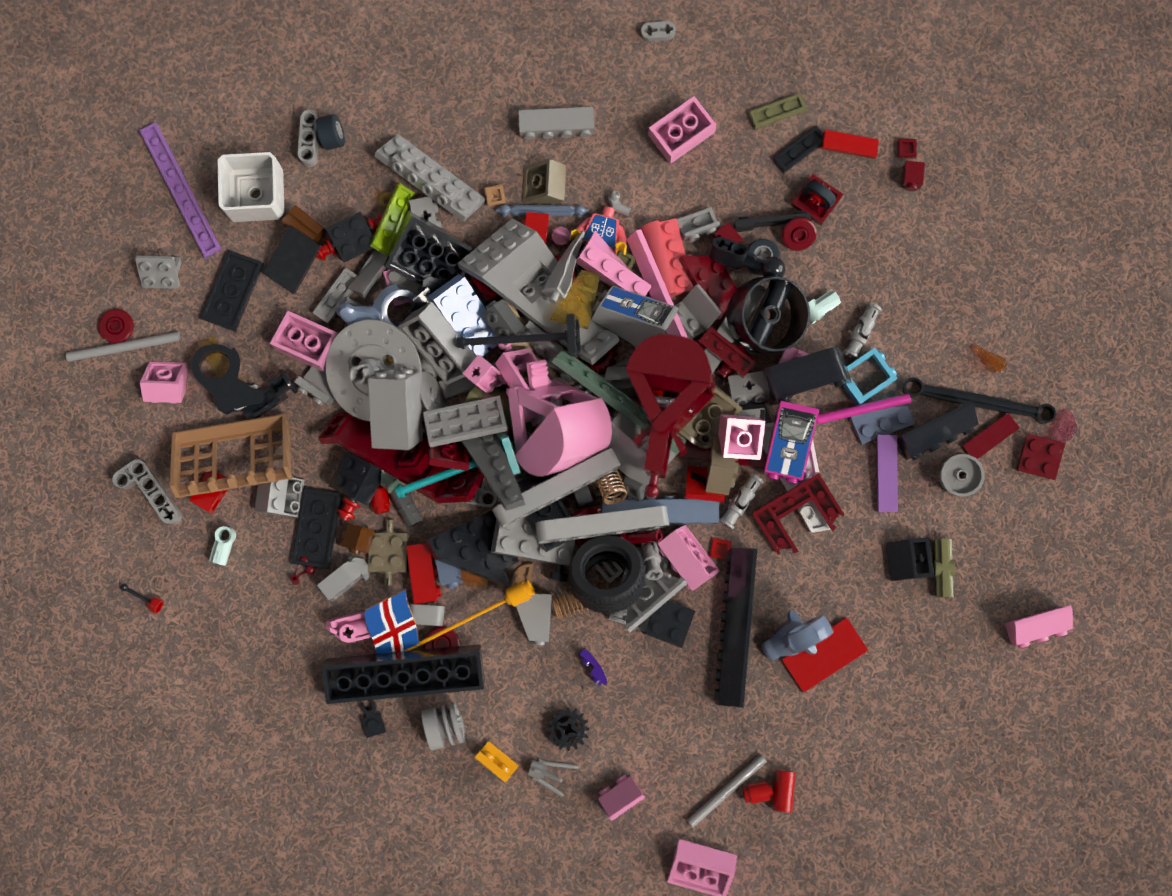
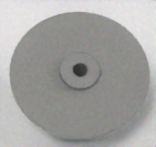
[420,372,448,421]

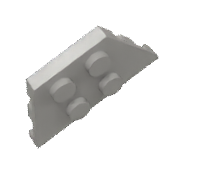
[623,569,688,632]

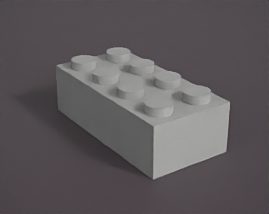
[398,302,477,385]
[491,517,575,567]

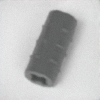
[390,491,423,528]

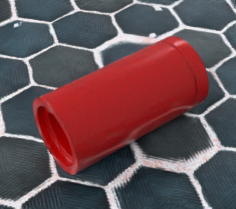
[772,770,796,813]

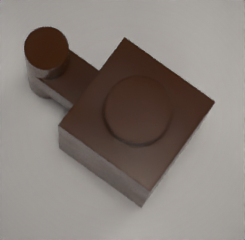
[338,523,375,555]

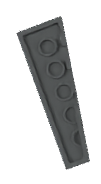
[460,433,525,511]

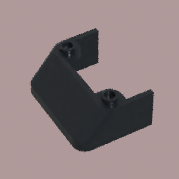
[762,347,852,405]

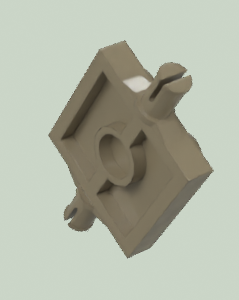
[368,520,409,586]

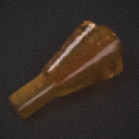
[973,345,1007,374]

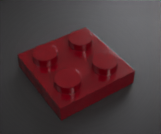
[1017,433,1066,480]

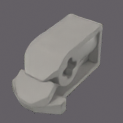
[317,556,369,602]

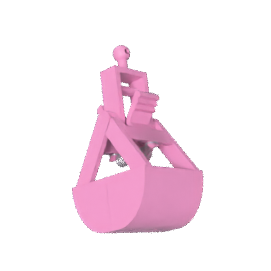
[495,343,612,476]

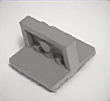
[135,256,182,289]

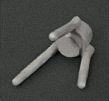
[528,759,579,797]

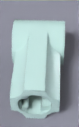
[808,289,841,324]
[209,527,236,566]

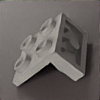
[675,284,722,340]

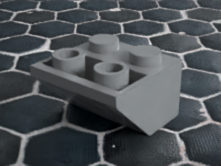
[254,477,305,518]

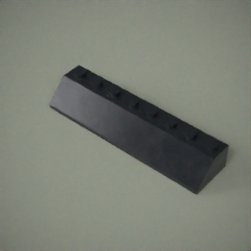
[714,548,758,708]

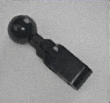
[710,237,786,277]

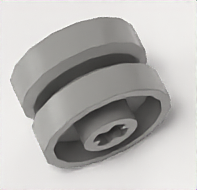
[939,454,985,497]

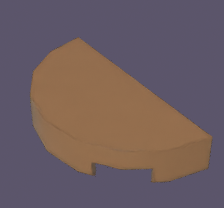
[512,563,534,586]

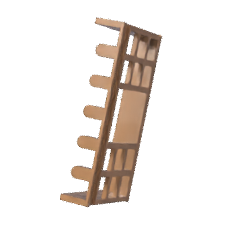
[170,414,292,498]

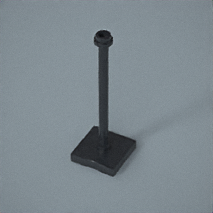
[457,314,581,357]

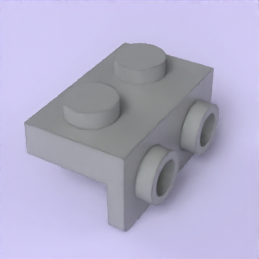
[677,207,720,242]

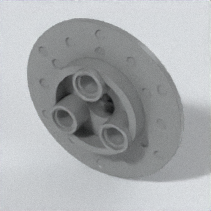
[326,319,422,421]

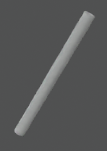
[66,332,181,362]

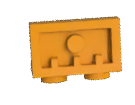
[475,742,518,783]

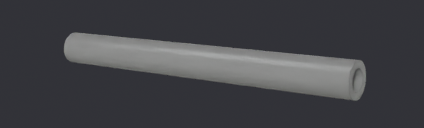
[687,754,767,827]

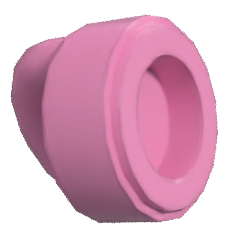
[552,227,570,247]

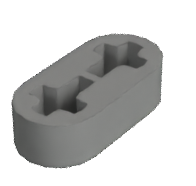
[641,21,676,42]

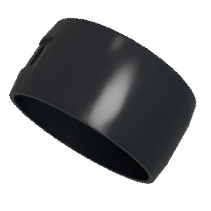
[726,276,810,353]

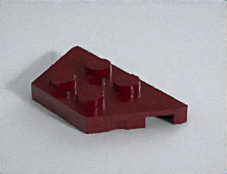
[679,255,737,322]

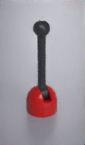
[120,584,164,614]

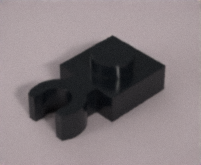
[361,701,386,738]

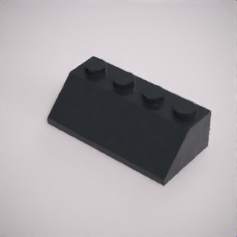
[897,401,978,461]

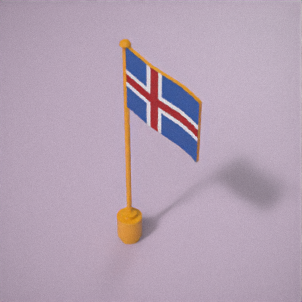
[365,581,535,654]

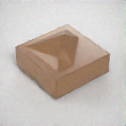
[484,184,506,206]

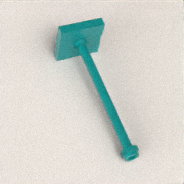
[394,432,521,498]

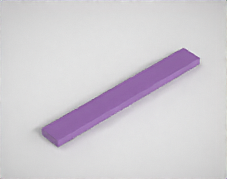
[139,122,222,258]

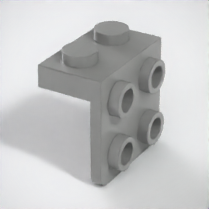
[294,367,335,407]

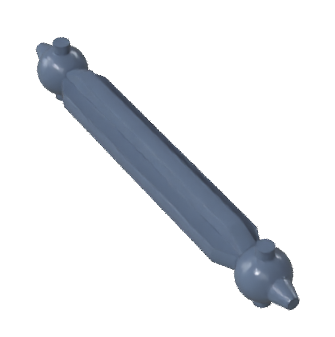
[496,204,589,217]

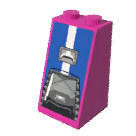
[763,401,820,485]

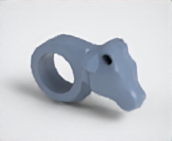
[336,284,415,330]
[761,610,833,660]

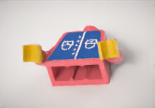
[569,206,627,255]

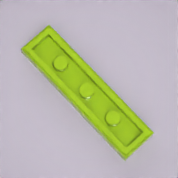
[370,183,415,255]

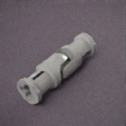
[843,302,882,360]
[719,472,764,530]
[640,529,663,580]

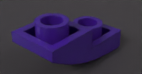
[580,648,608,686]

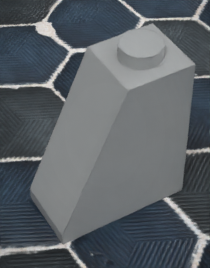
[516,593,552,645]

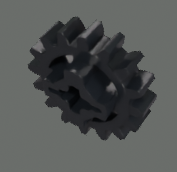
[547,707,590,751]

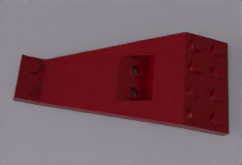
[318,413,484,503]

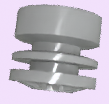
[421,702,465,751]

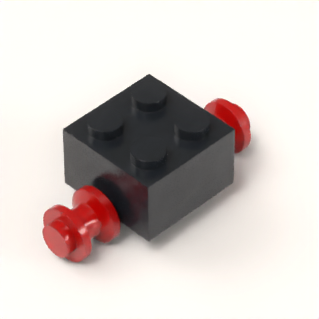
[317,212,383,263]
[328,452,382,521]

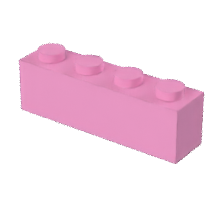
[576,231,651,296]

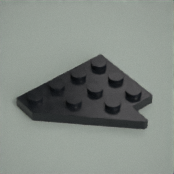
[425,511,519,587]

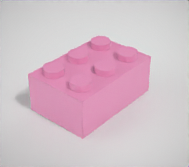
[648,96,717,164]
[270,311,338,373]

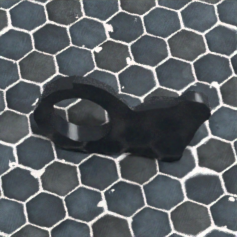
[191,344,265,415]

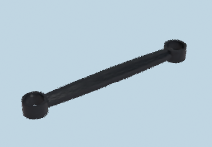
[902,377,1056,425]

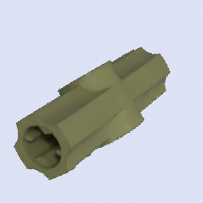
[932,539,955,598]

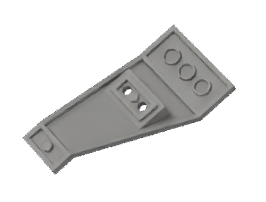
[458,219,619,365]

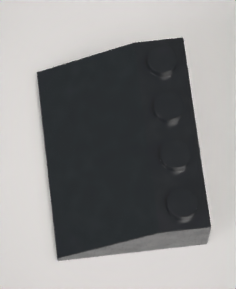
[384,211,476,285]

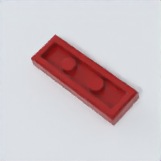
[821,129,879,159]

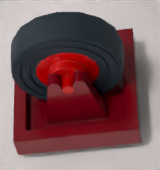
[791,174,844,226]

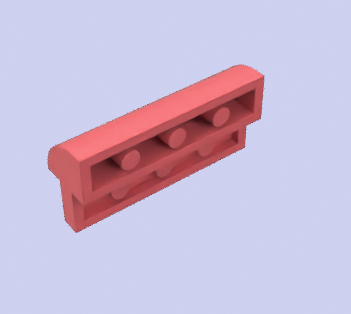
[640,218,694,298]

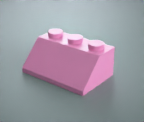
[658,525,720,591]
[1004,605,1073,648]
[667,839,737,896]

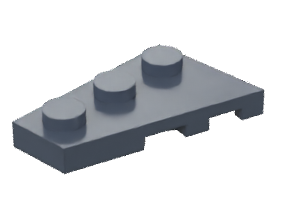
[850,406,915,445]

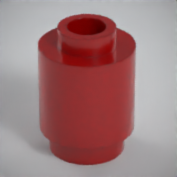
[370,485,391,515]
[743,781,773,804]

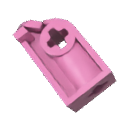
[463,354,507,393]
[325,611,371,643]

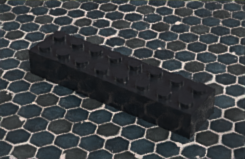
[321,644,485,704]

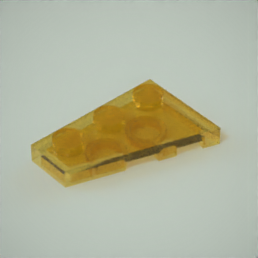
[550,270,600,329]

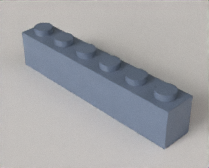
[602,496,719,524]

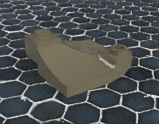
[676,385,743,449]

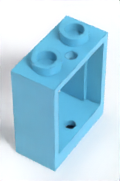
[842,348,897,406]

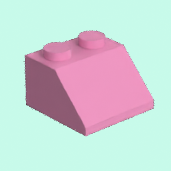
[140,362,188,404]
[718,414,765,460]
[598,775,645,821]

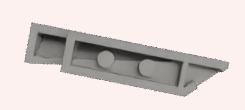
[348,239,395,299]

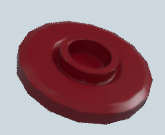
[781,217,817,251]
[98,309,134,344]
[424,626,460,649]

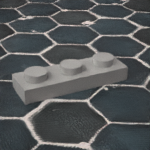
[313,267,358,325]

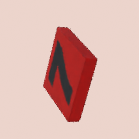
[685,466,725,502]

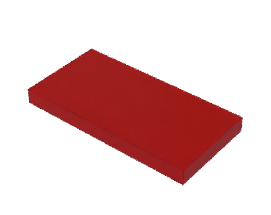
[781,617,869,693]

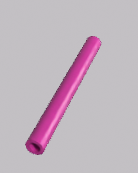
[817,393,911,424]

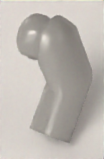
[608,191,631,216]

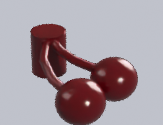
[291,556,315,585]

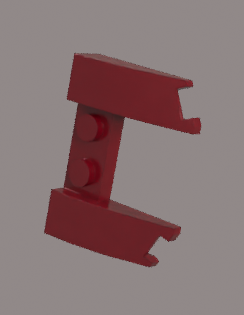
[752,472,845,554]

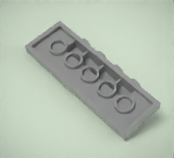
[375,134,486,222]

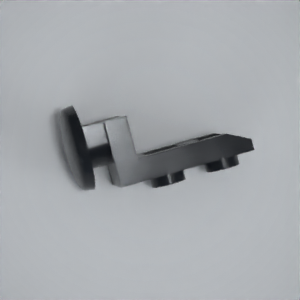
[242,369,298,420]

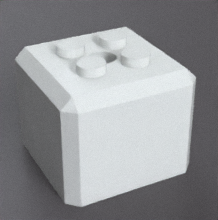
[218,152,284,222]

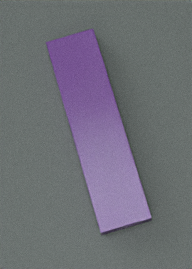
[877,435,898,512]

